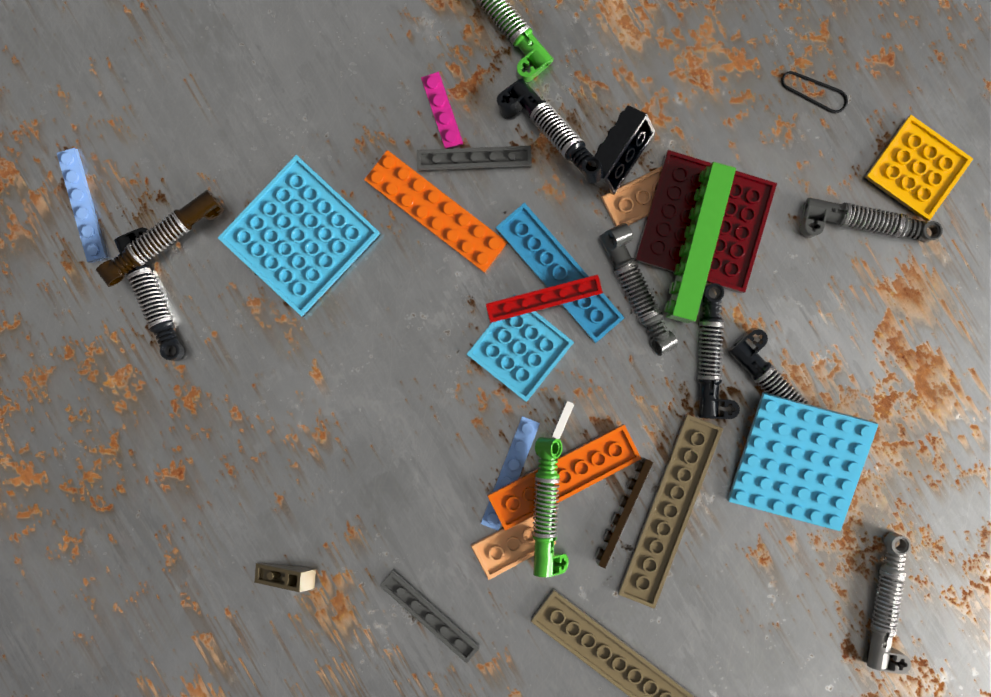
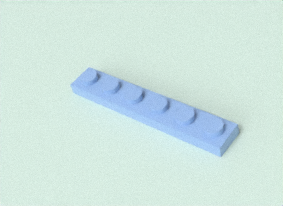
[57,148,108,263]
[481,416,540,531]

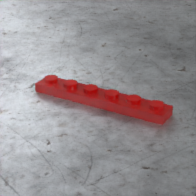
[486,275,603,323]

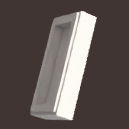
[551,401,574,439]

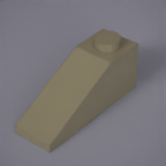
[254,563,316,592]

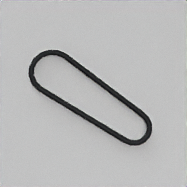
[781,71,848,113]

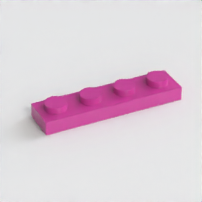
[421,72,463,149]

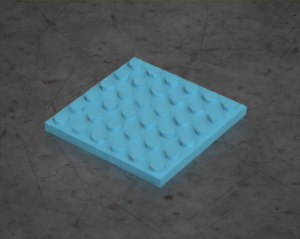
[218,155,381,317]
[728,392,879,531]

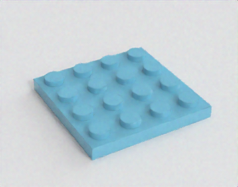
[467,294,574,402]

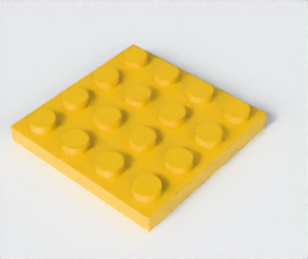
[865,115,973,221]

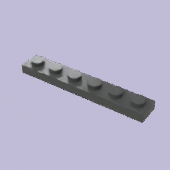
[417,146,532,171]
[380,570,479,663]

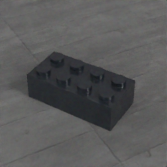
[589,105,655,195]

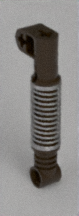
[96,190,224,287]

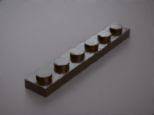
[595,457,653,568]

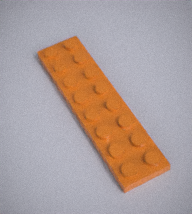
[364,150,508,273]
[487,424,641,531]

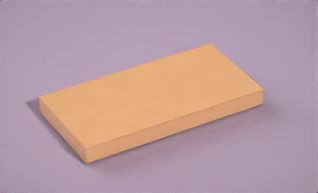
[600,166,662,227]
[471,516,556,580]

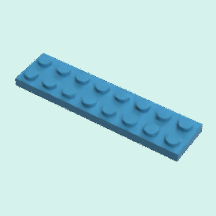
[496,202,624,343]

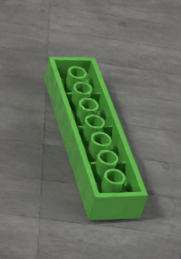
[664,162,736,323]

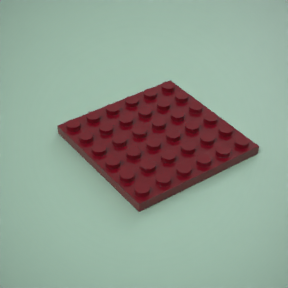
[635,150,777,293]

